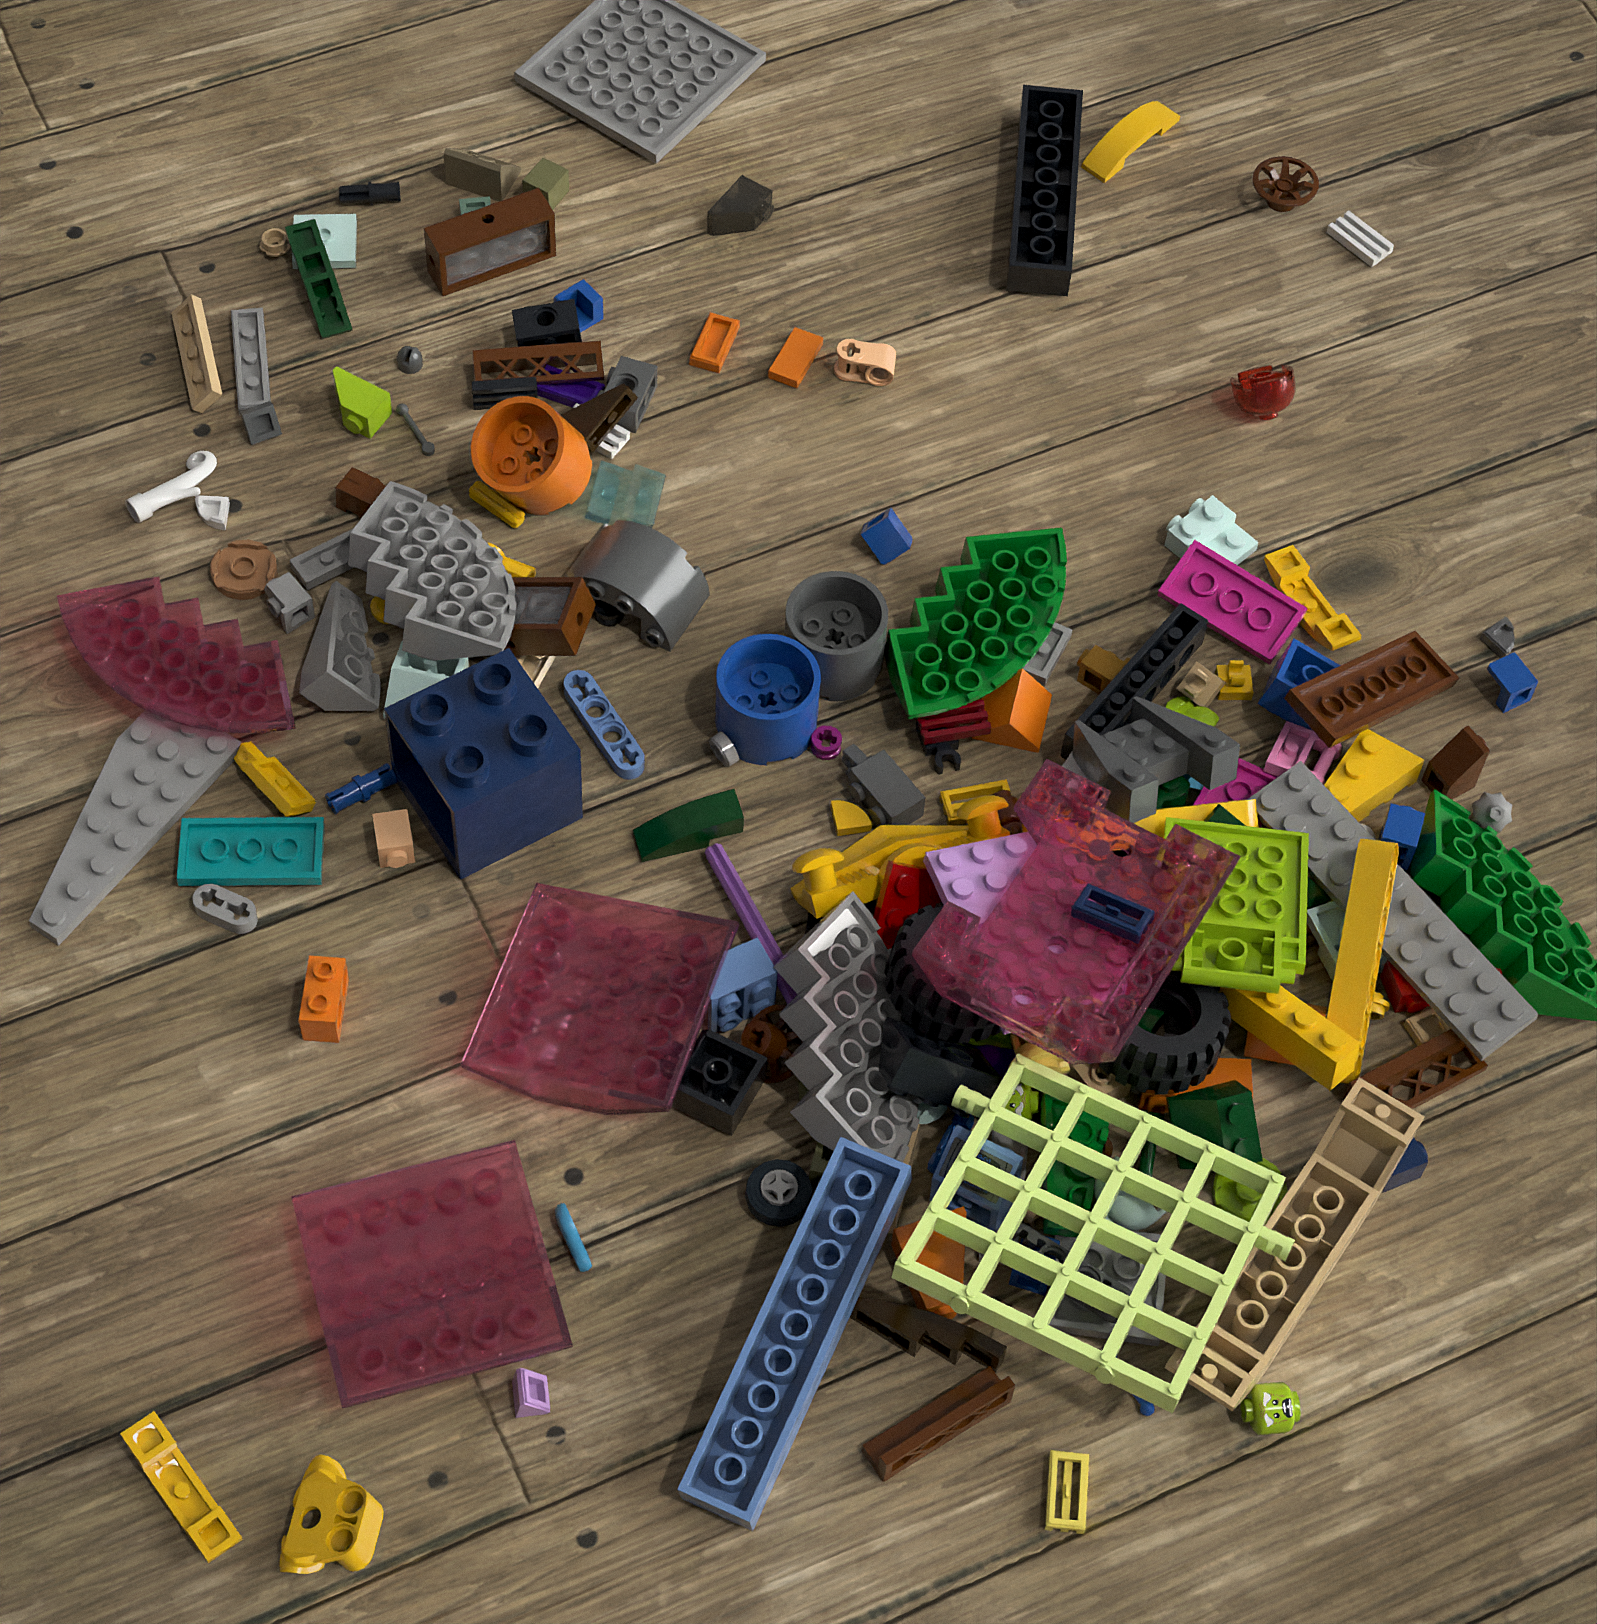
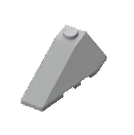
[299,581,381,711]

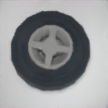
[745,1159,813,1227]

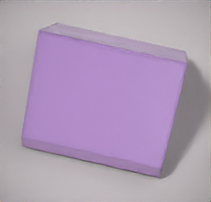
[512,1368,550,1418]

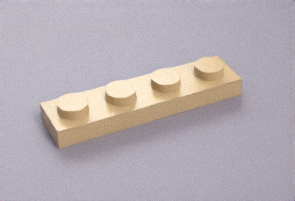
[171,294,222,413]

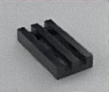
[472,377,538,410]

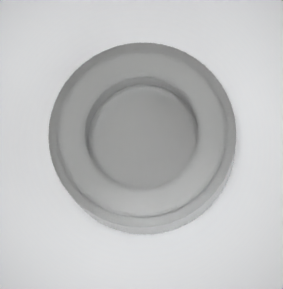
[709,732,739,767]

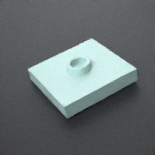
[292,214,357,269]

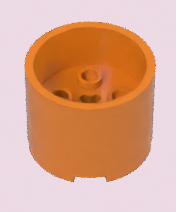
[471,396,592,515]

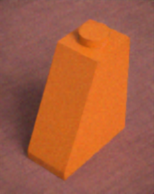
[891,1206,967,1319]

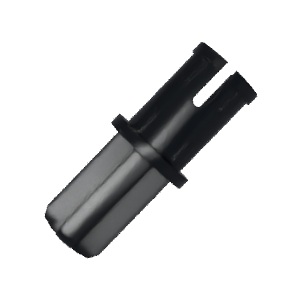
[339,181,401,206]

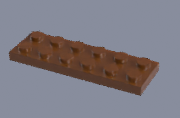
[1284,631,1460,748]

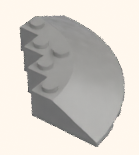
[348,481,516,661]
[774,891,922,1162]

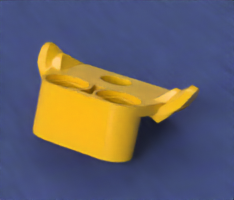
[280,1454,384,1574]

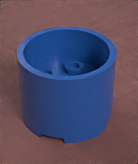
[715,634,821,766]

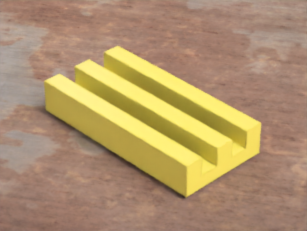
[1045,1450,1089,1534]

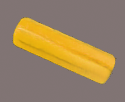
[469,481,525,528]

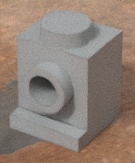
[264,572,315,634]

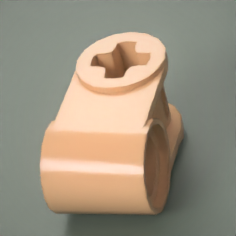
[834,339,896,386]

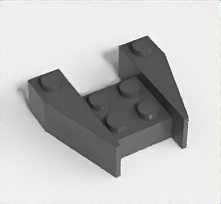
[1072,696,1240,825]

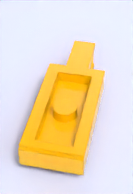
[234,741,316,817]

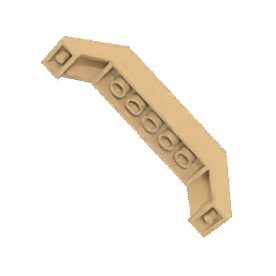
[1165,1077,1425,1412]

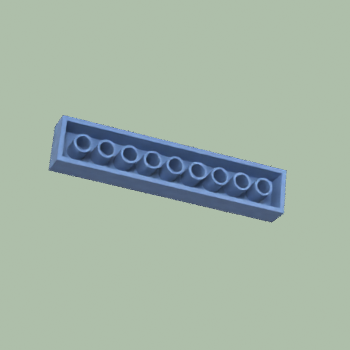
[677,1137,912,1531]

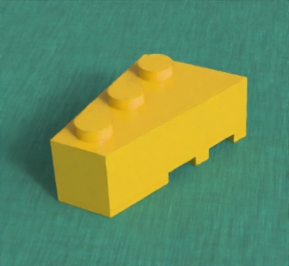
[1324,729,1425,822]

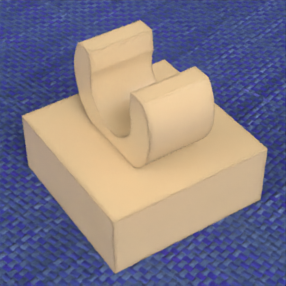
[1176,662,1226,707]

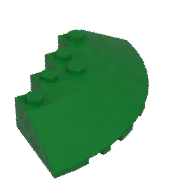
[884,527,1067,719]
[1411,789,1597,1021]

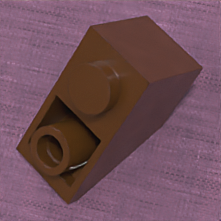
[1422,725,1490,800]

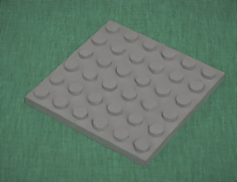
[514,0,766,164]

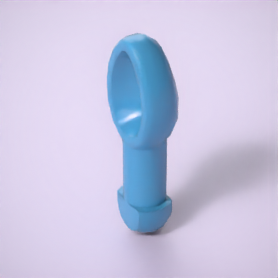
[555,1203,592,1272]

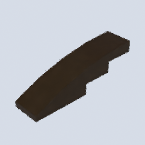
[850,1297,1007,1373]

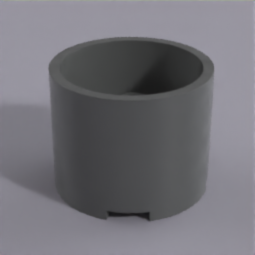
[784,571,888,701]

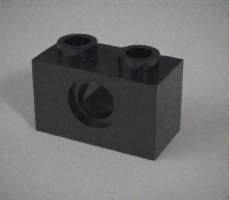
[512,299,582,347]

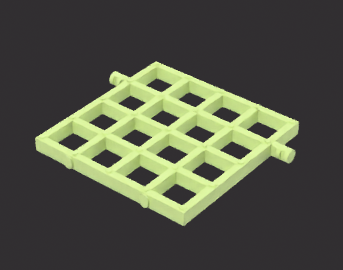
[891,1053,1295,1413]

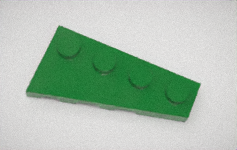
[1041,1093,1109,1238]

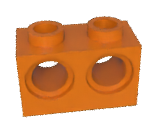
[299,955,349,1043]

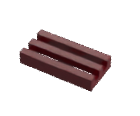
[916,699,992,745]

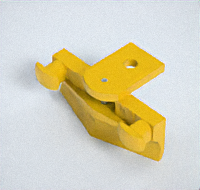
[790,795,1010,919]

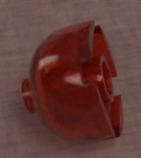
[1230,365,1296,420]

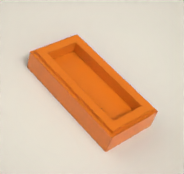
[689,312,740,373]
[768,327,823,388]

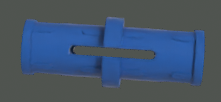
[325,763,397,814]

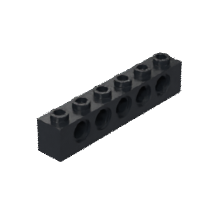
[1060,603,1209,760]

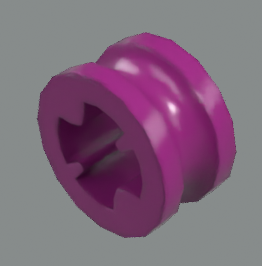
[811,725,842,760]

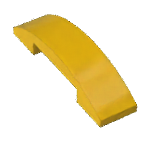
[1081,101,1180,183]
[1264,545,1362,651]
[120,1411,243,1563]

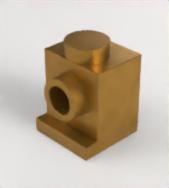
[1077,645,1130,694]

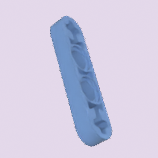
[563,670,645,780]

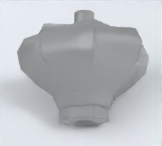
[1471,792,1512,833]

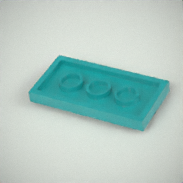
[177,817,325,886]

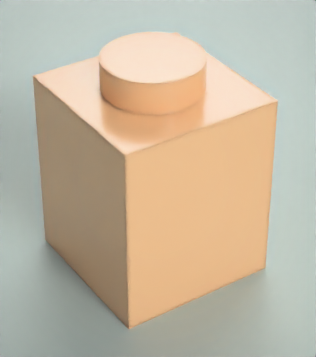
[372,809,415,868]

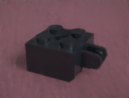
[651,1029,768,1136]

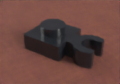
[916,721,961,775]

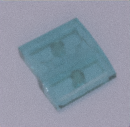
[584,460,666,528]

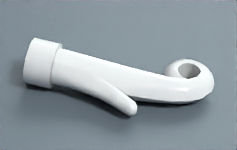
[125,451,217,523]

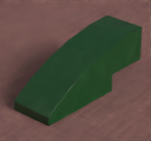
[633,789,744,862]

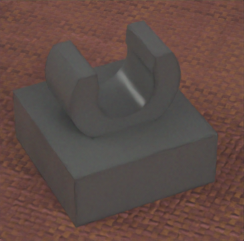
[239,401,282,445]

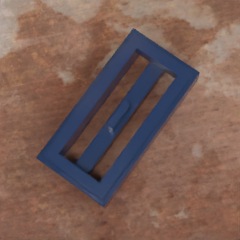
[1071,883,1155,944]

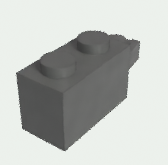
[842,744,926,827]

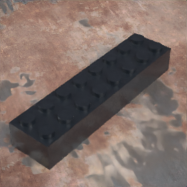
[1006,85,1083,297]

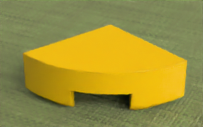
[830,800,872,836]

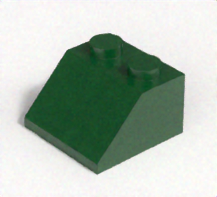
[1166,1080,1263,1169]

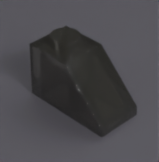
[707,175,774,236]

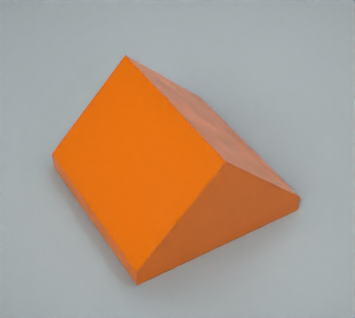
[972,668,1052,753]

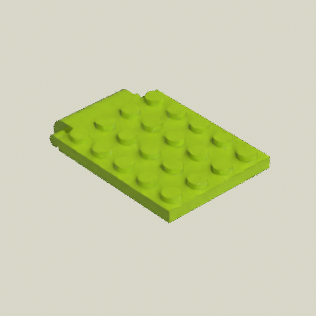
[1156,817,1309,994]

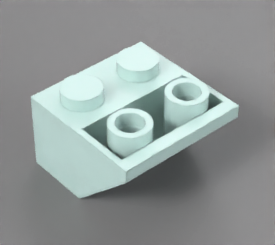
[383,641,469,719]

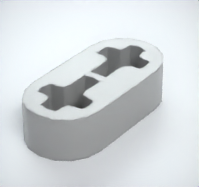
[193,884,258,934]

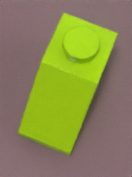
[333,366,392,439]

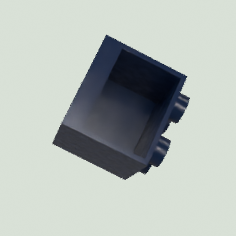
[384,648,583,879]

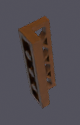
[472,341,604,385]
[1343,1029,1488,1109]
[862,1366,1015,1482]

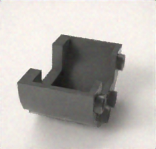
[564,520,710,652]

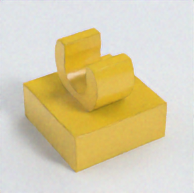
[1215,660,1254,700]

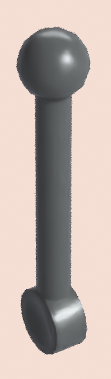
[396,403,435,456]

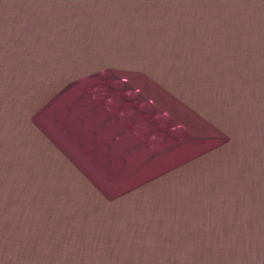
[461,883,739,1115]
[291,1140,573,1409]

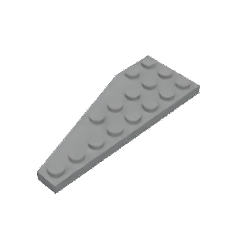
[29,692,242,946]

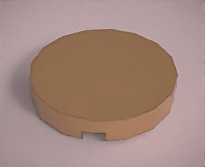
[210,539,278,600]

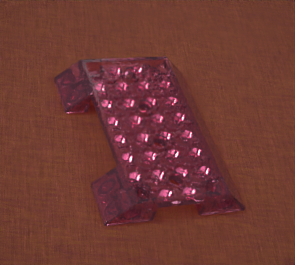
[912,759,1241,1065]

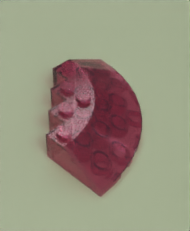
[57,576,296,733]

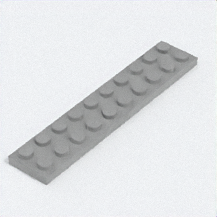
[1247,761,1538,1061]

